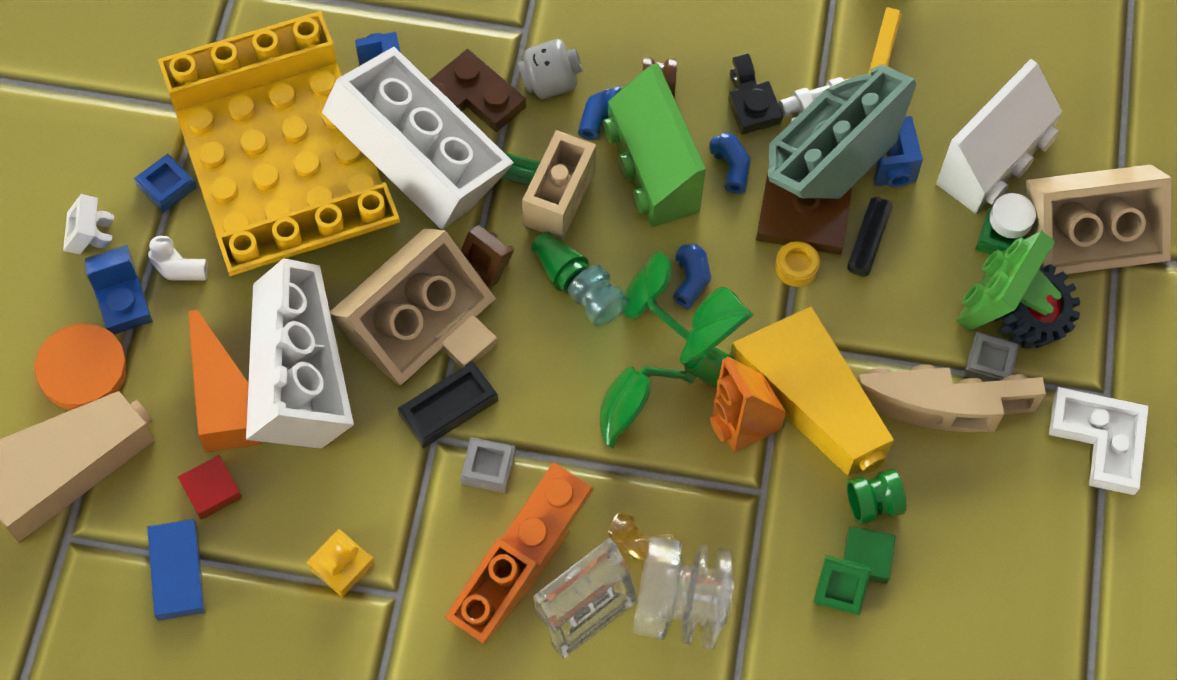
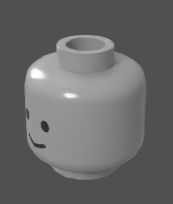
[518,39,583,99]

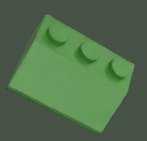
[603,63,706,227]

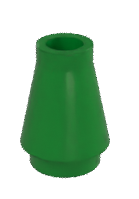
[531,232,592,294]

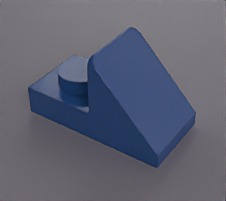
[85,245,153,335]

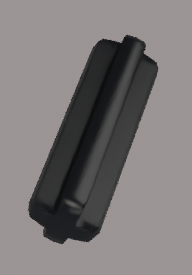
[847,197,893,277]

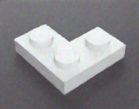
[1049,387,1148,495]

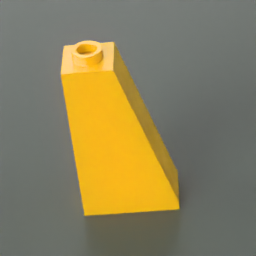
[730,306,894,476]

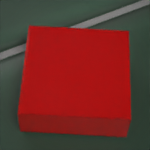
[178,455,242,519]

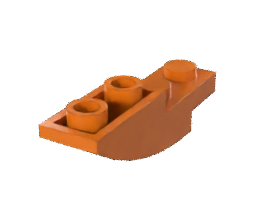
[444,462,594,645]

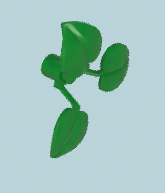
[600,251,754,449]

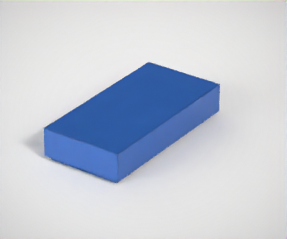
[147,519,205,621]

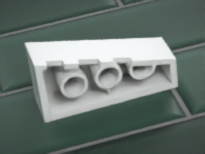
[246,258,354,449]

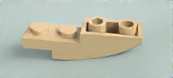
[857,364,1046,432]

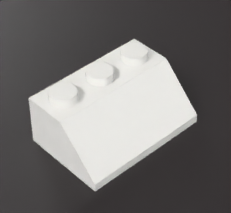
[936,59,1062,214]

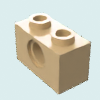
[522,130,596,240]

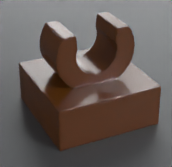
[461,225,515,288]

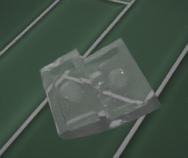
[533,537,637,659]

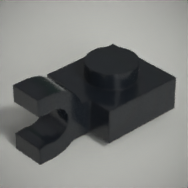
[728,53,783,135]

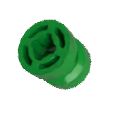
[847,469,907,524]

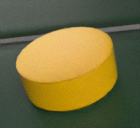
[775,241,820,287]

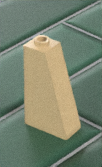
[0,391,155,543]

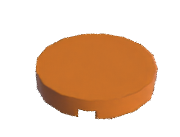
[34,323,127,410]

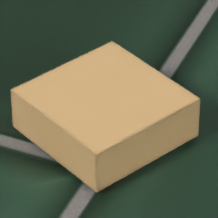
[434,309,498,368]

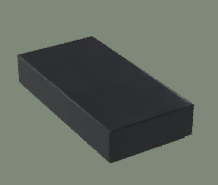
[397,361,498,449]

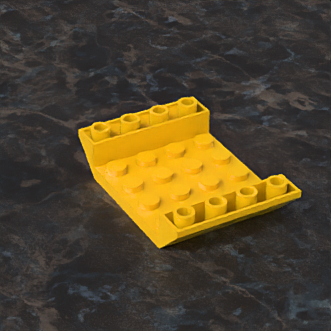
[158,11,400,276]

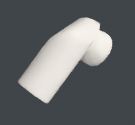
[148,236,208,281]

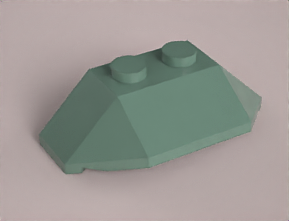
[768,64,916,199]

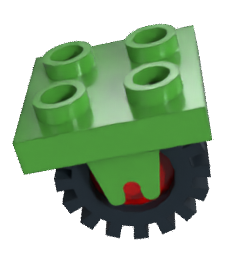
[956,231,1080,349]

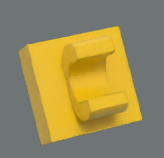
[306,529,375,598]

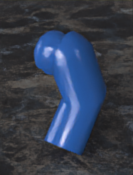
[578,87,623,140]
[709,133,751,194]
[673,244,711,309]

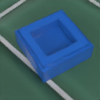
[134,153,197,213]

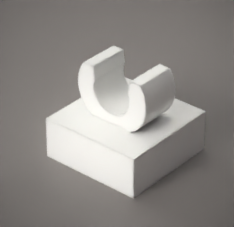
[63,194,114,255]

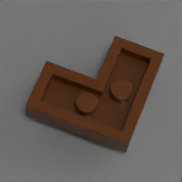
[429,49,526,132]

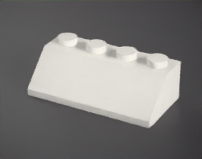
[322,47,514,230]

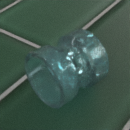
[568,264,629,327]

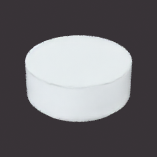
[990,193,1036,238]

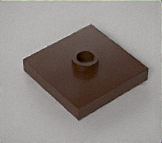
[756,167,852,255]

